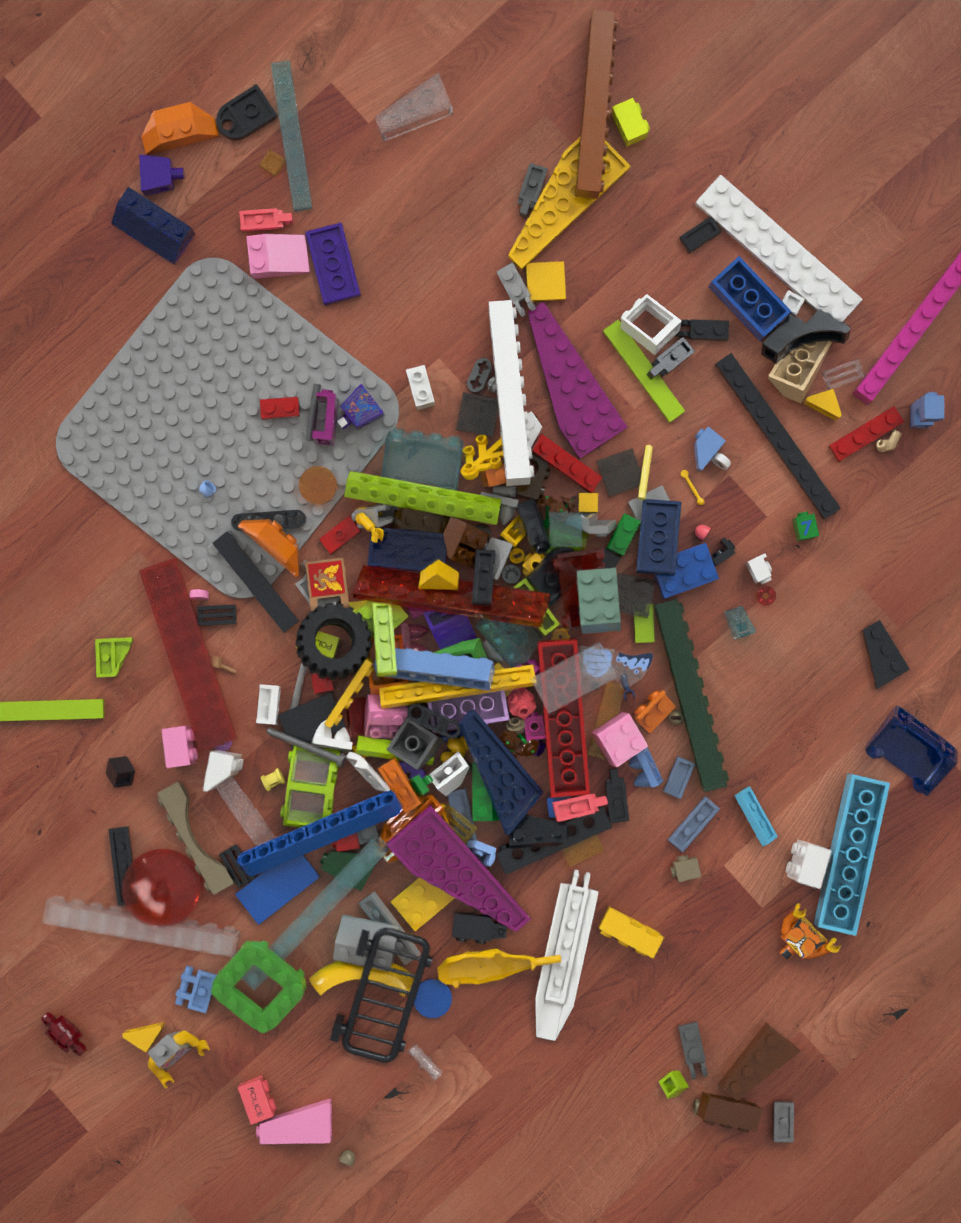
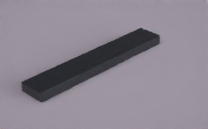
[212,531,299,633]

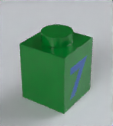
[792,511,819,542]

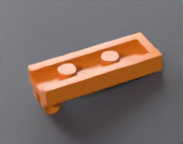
[378,758,423,813]

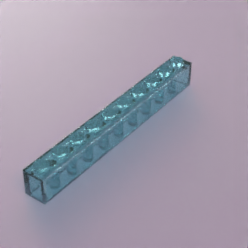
[242,835,389,991]

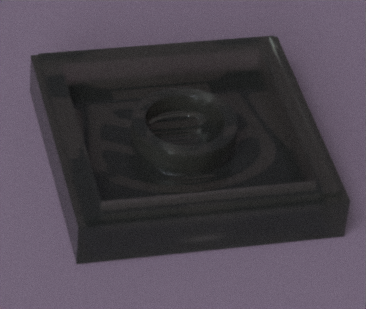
[456,392,499,437]

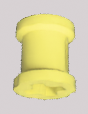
[261,768,286,791]

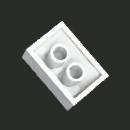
[203,750,244,791]

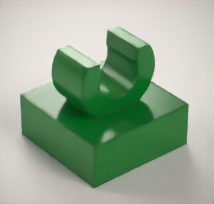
[410,774,433,796]

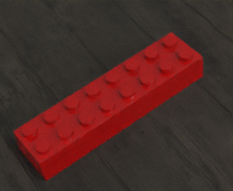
[537,638,590,798]

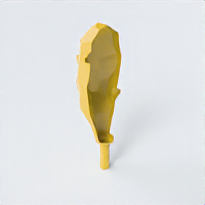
[437,949,561,988]

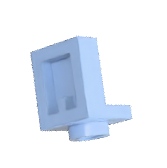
[467,840,496,867]

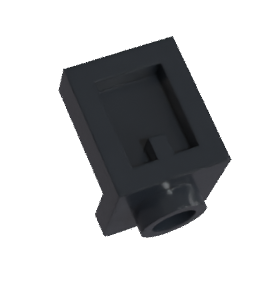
[712,537,736,567]

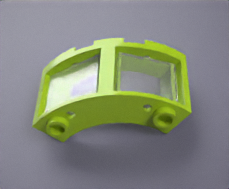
[280,746,340,828]

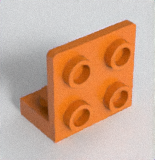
[633,690,676,734]

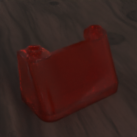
[553,546,605,632]

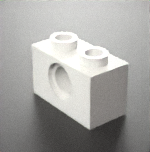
[406,365,435,410]

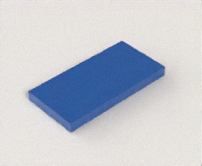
[235,855,320,925]

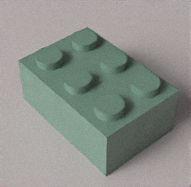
[577,568,621,634]

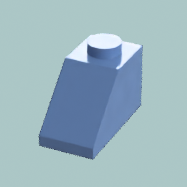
[694,426,726,473]

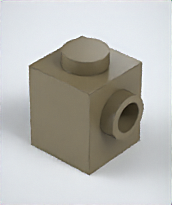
[670,855,701,882]

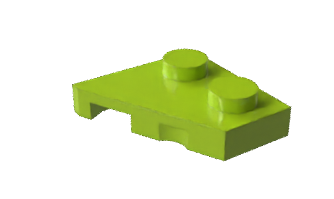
[95,637,134,678]

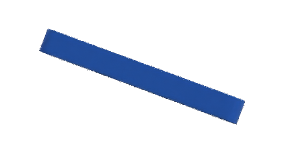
[237,791,403,876]

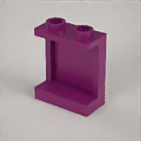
[312,390,339,446]

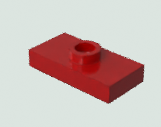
[319,516,361,554]

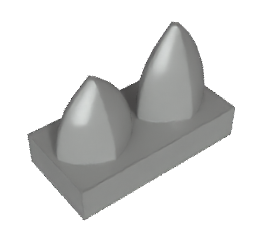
[481,492,519,525]

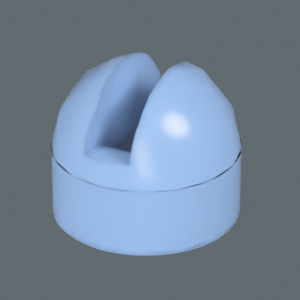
[199,480,216,497]

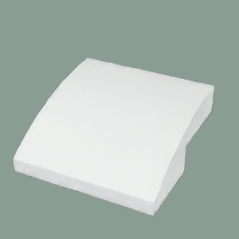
[346,752,390,792]

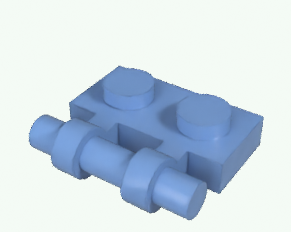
[175,966,217,1013]

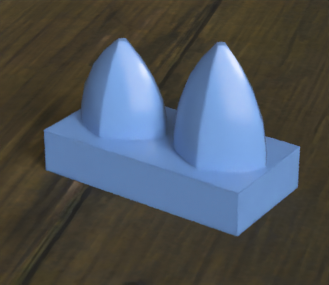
[628,747,663,788]

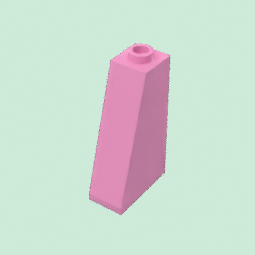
[256,1099,332,1144]

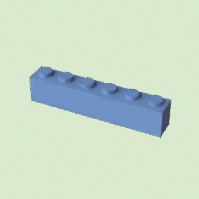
[374,648,495,690]

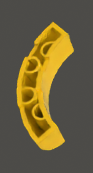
[309,961,414,997]

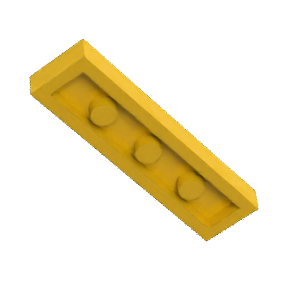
[324,657,374,728]

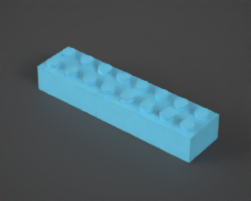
[814,773,890,936]

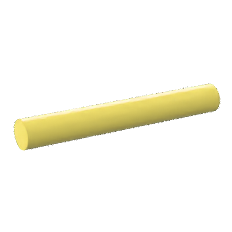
[638,445,653,500]

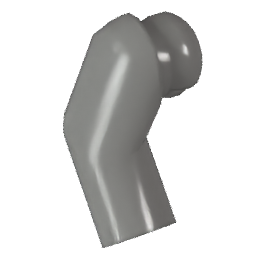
[482,637,505,663]

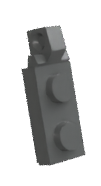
[518,163,548,218]

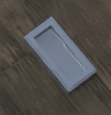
[662,756,695,799]

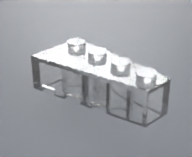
[375,72,453,142]

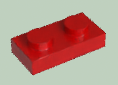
[260,397,300,420]

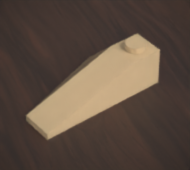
[768,341,833,403]

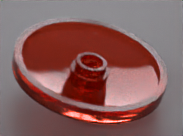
[122,849,201,928]

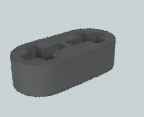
[467,358,492,394]

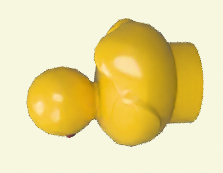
[440,736,469,763]

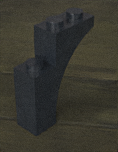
[761,309,851,364]

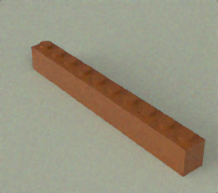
[575,9,618,199]

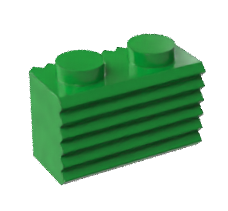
[606,513,641,557]

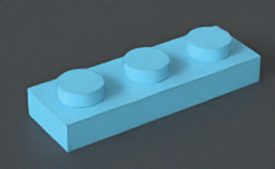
[734,786,778,847]

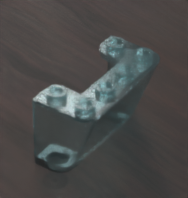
[381,428,464,491]

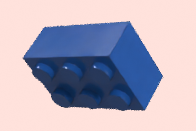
[653,543,719,600]

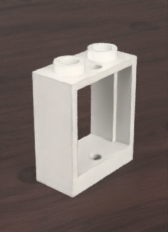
[620,294,681,355]

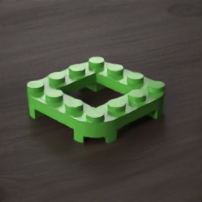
[211,940,307,1033]

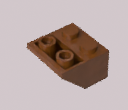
[443,517,490,569]

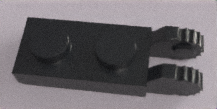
[675,319,729,341]

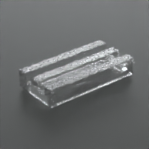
[822,358,865,390]

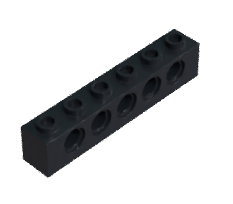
[496,806,612,875]

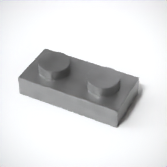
[773,1101,794,1142]

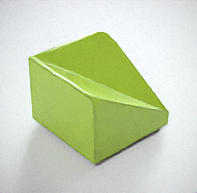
[659,1070,689,1099]

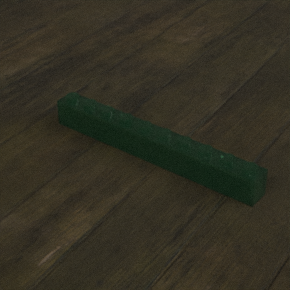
[654,599,729,792]

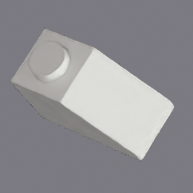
[429,752,469,796]

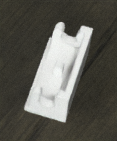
[256,684,281,725]

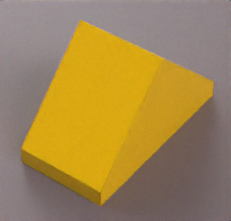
[802,389,842,421]
[500,515,526,549]
[419,559,459,590]
[122,1022,165,1052]

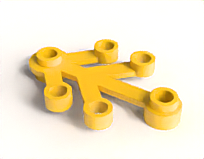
[460,435,504,480]

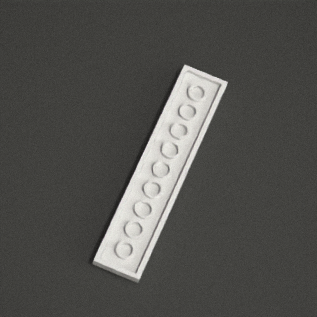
[695,175,862,322]

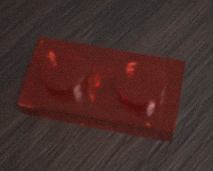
[346,697,366,738]

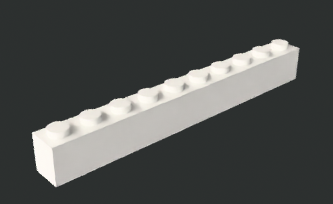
[488,300,534,486]

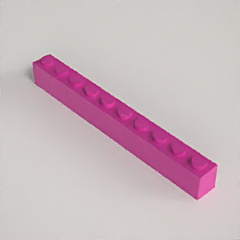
[852,251,961,405]

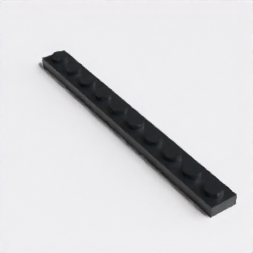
[715,353,841,520]

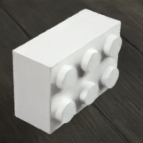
[786,839,831,889]

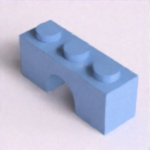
[910,392,944,428]

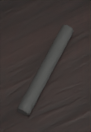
[305,384,321,442]

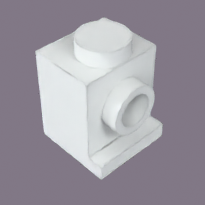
[745,554,772,585]

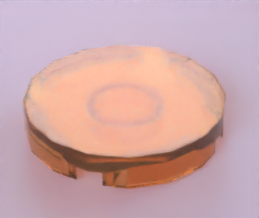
[299,466,337,505]

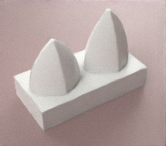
[311,720,352,753]

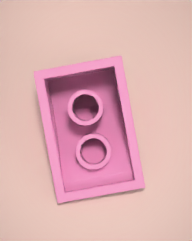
[246,234,310,279]

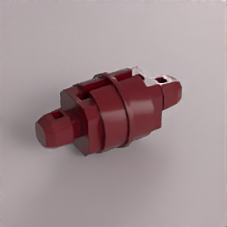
[41,1012,87,1056]

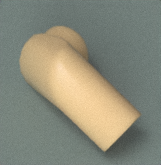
[876,430,902,452]

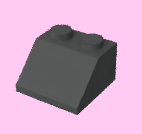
[387,717,444,770]

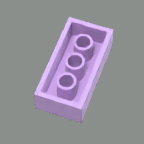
[427,690,510,733]

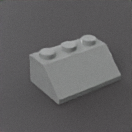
[333,914,399,972]

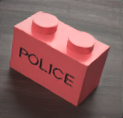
[238,1075,277,1125]

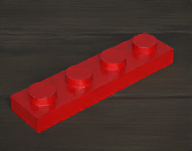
[828,406,904,462]
[531,434,602,493]

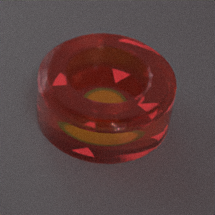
[756,586,776,605]

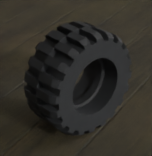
[295,603,372,680]

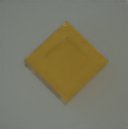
[260,149,286,176]

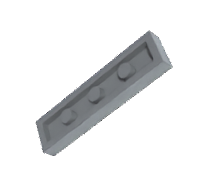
[359,891,421,965]

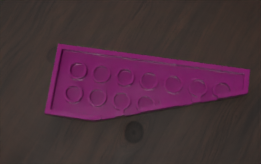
[527,302,627,460]
[386,805,531,932]

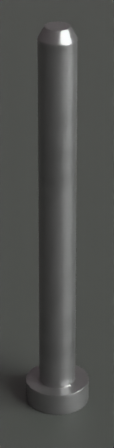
[267,728,347,768]

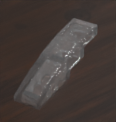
[216,777,275,846]

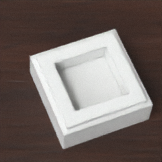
[782,290,805,316]

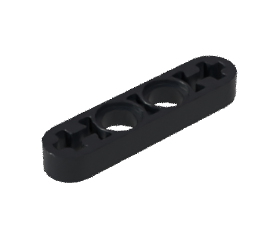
[231,510,307,532]

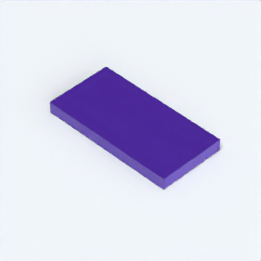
[305,222,361,306]

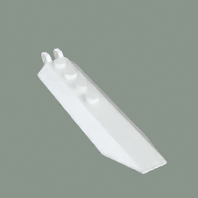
[535,869,599,1041]

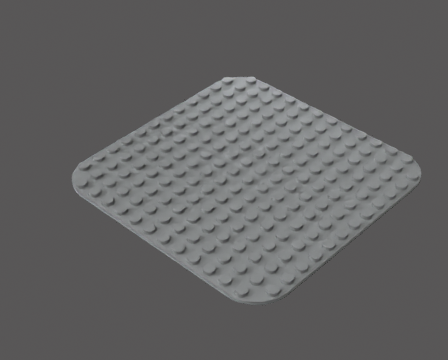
[56,258,399,598]

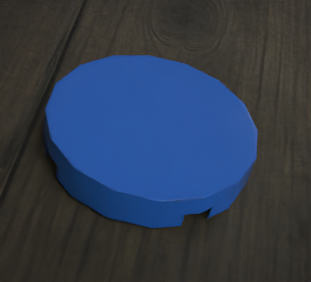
[414,978,452,1018]

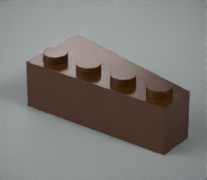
[718,1023,800,1101]

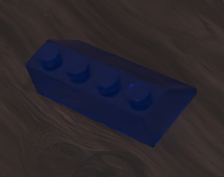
[111,187,195,265]

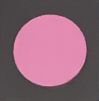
[189,590,209,600]

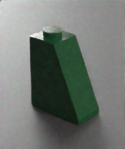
[320,850,381,891]

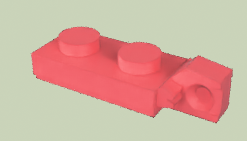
[239,208,293,232]
[552,794,608,822]

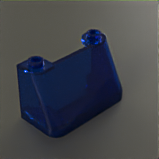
[865,705,958,796]

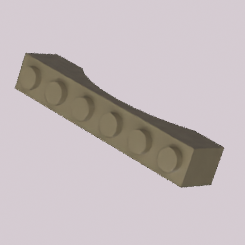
[157,781,235,895]

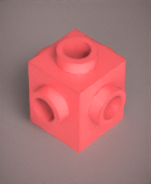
[506,688,537,720]

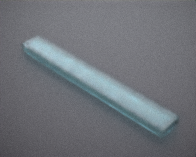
[271,60,313,212]

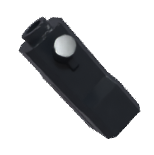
[517,499,551,553]

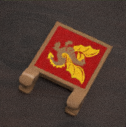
[305,558,349,612]

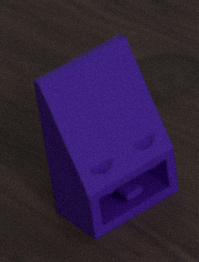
[423,597,477,650]

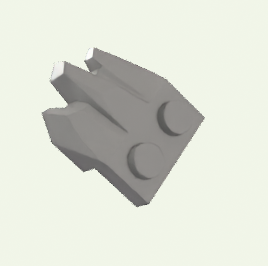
[565,513,617,537]

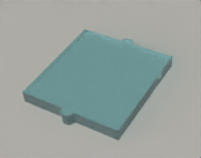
[549,511,582,548]

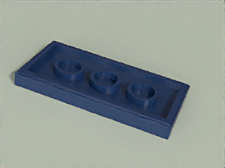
[636,499,681,576]

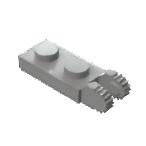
[497,262,536,317]

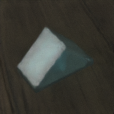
[725,606,756,640]

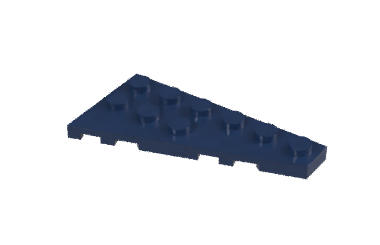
[458,710,544,834]

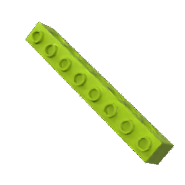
[344,471,502,525]

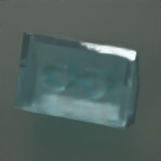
[475,596,542,668]

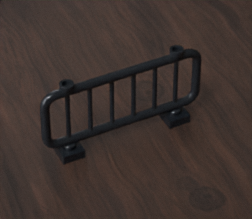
[330,927,433,1063]

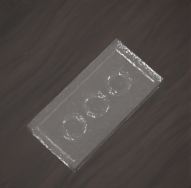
[530,642,617,714]

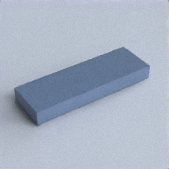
[667,796,720,853]

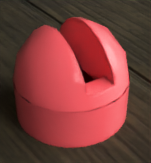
[695,525,711,541]

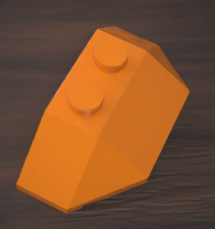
[141,102,219,155]
[238,519,300,577]
[376,795,444,863]

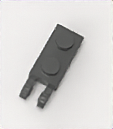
[678,1021,708,1080]

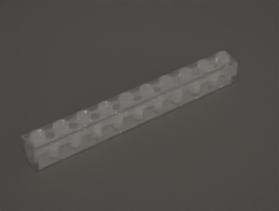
[42,896,240,957]

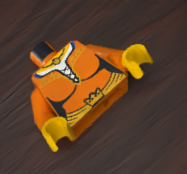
[779,903,841,961]

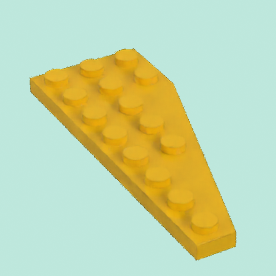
[508,137,631,270]

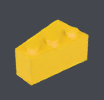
[598,906,664,958]

